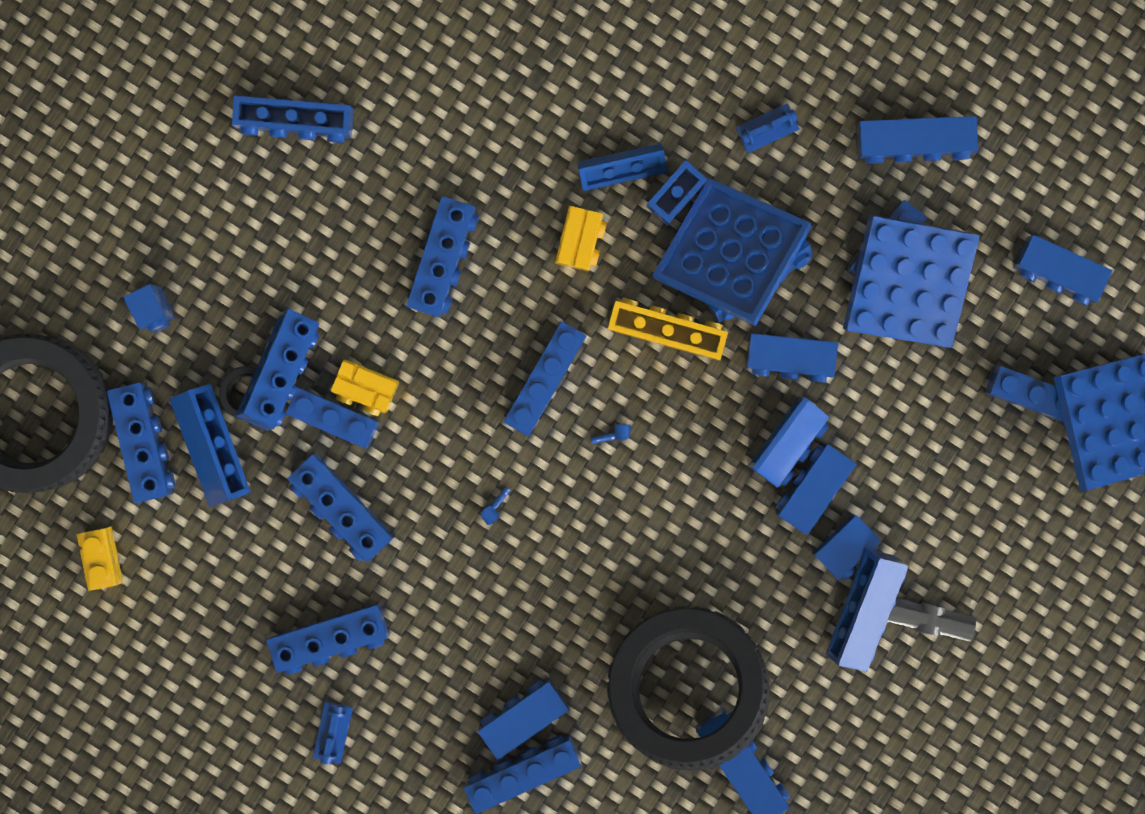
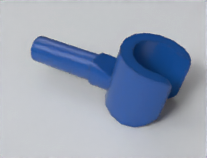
[591,424,631,444]
[481,487,511,525]

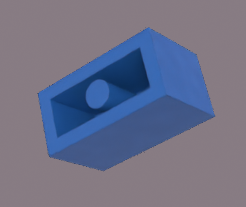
[646,160,708,226]
[123,284,176,333]
[812,514,881,580]

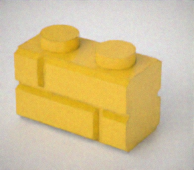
[555,206,607,272]
[331,359,399,416]
[77,527,123,591]

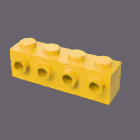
[607,298,728,361]

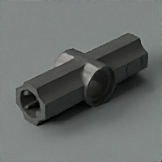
[887,597,976,642]

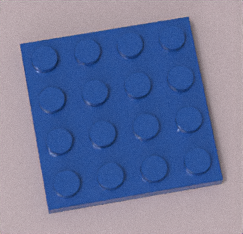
[653,178,811,326]
[843,214,980,348]
[1054,354,1145,491]

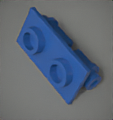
[735,103,800,154]
[313,701,353,765]

